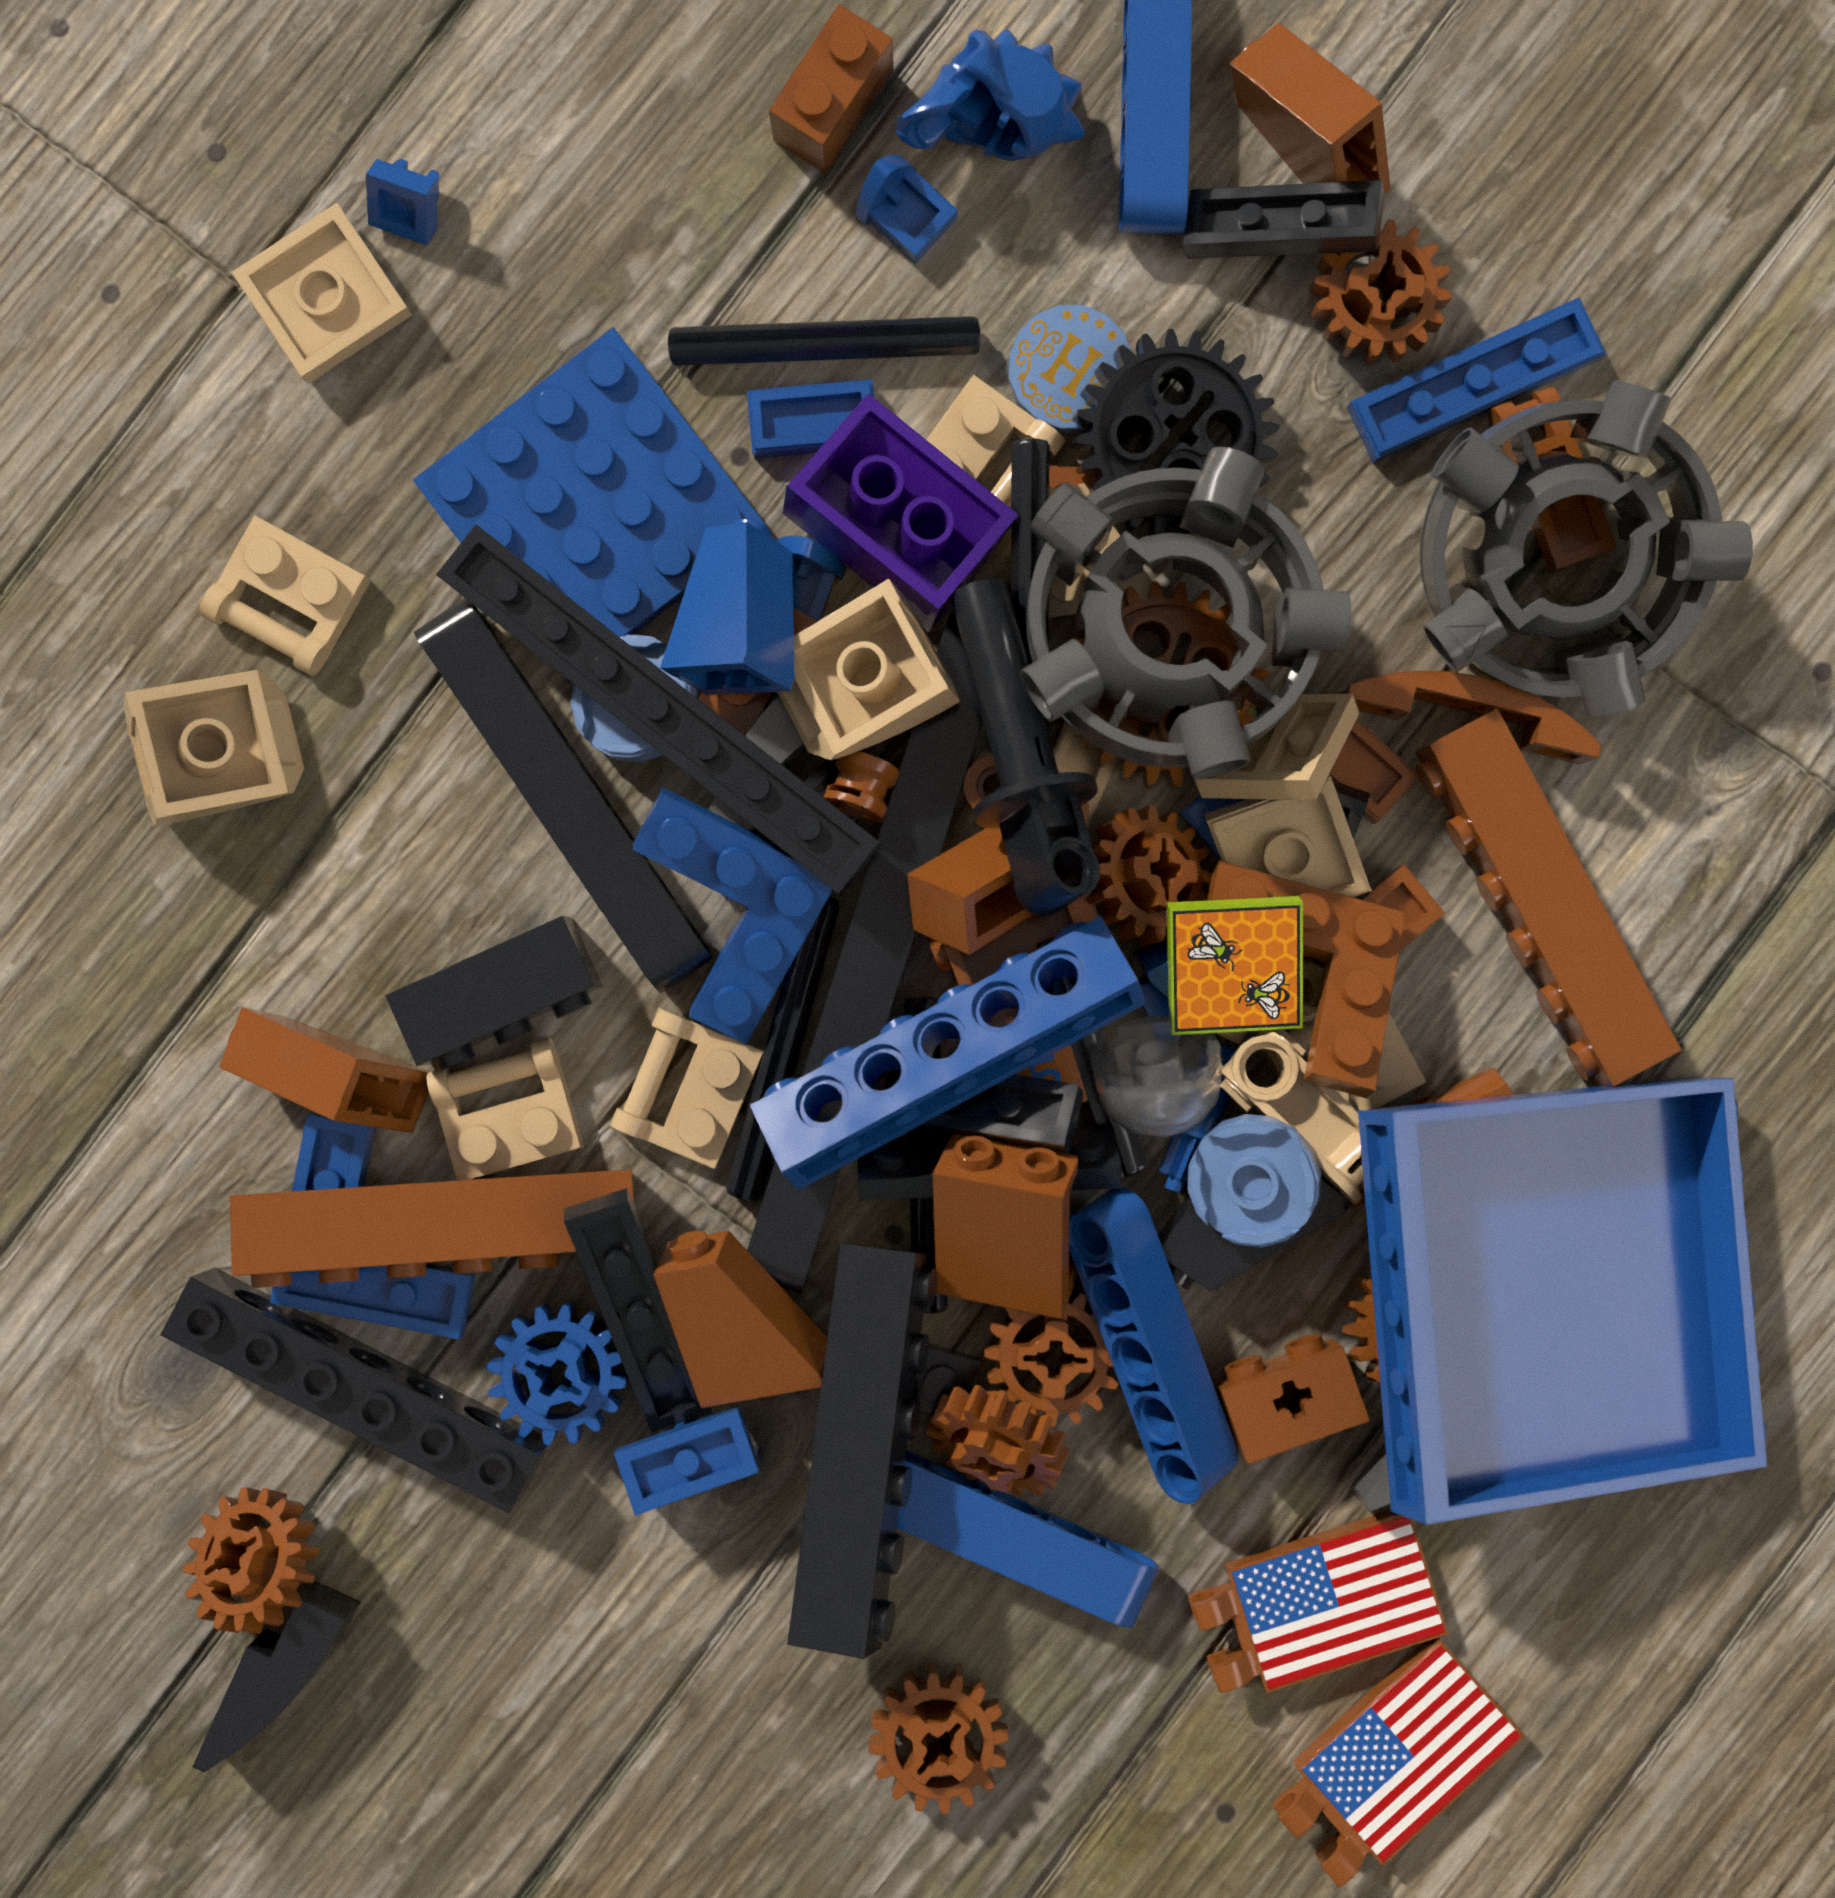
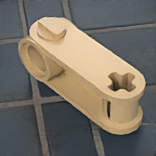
[1219,1029,1364,1205]

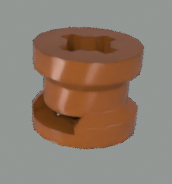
[823,751,900,822]

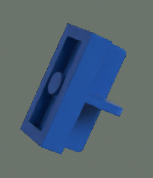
[614,1406,764,1516]

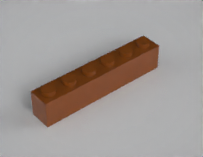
[1415,708,1682,1087]
[230,1169,634,1288]

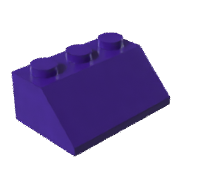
[782,393,1018,632]

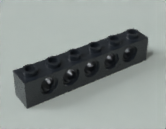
[160,1267,549,1514]

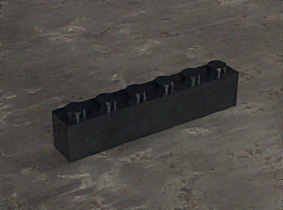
[787,1243,937,1659]

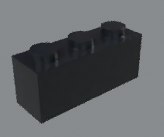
[385,916,603,1072]

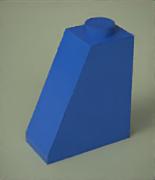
[660,519,794,695]

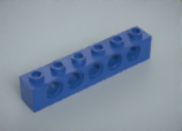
[750,916,1146,1190]

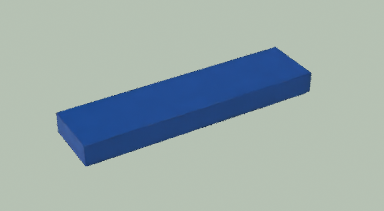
[1347,297,1606,463]

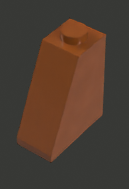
[1230,23,1391,194]
[219,1007,430,1133]
[653,1230,828,1408]

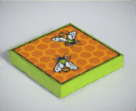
[1167,896,1303,1035]

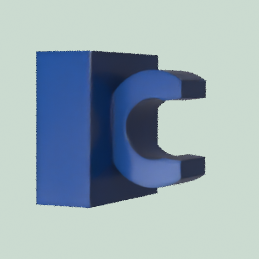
[366,159,439,245]

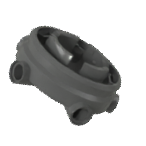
[1420,380,1753,717]
[1020,447,1351,779]

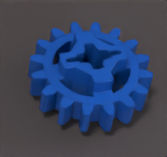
[487,1301,629,1445]

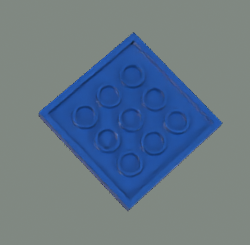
[413,327,767,683]

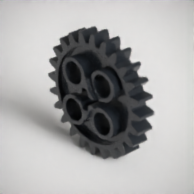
[1071,329,1279,537]

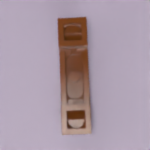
[1338,671,1602,765]

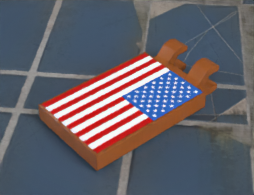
[1187,1510,1449,1693]
[1272,1638,1525,1888]

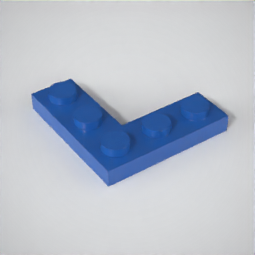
[633,787,833,1044]
[270,1112,476,1340]

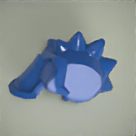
[896,29,1085,161]

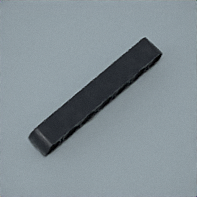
[414,598,713,994]

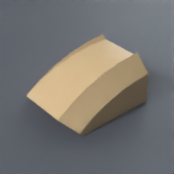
[777,579,961,760]
[123,670,305,827]

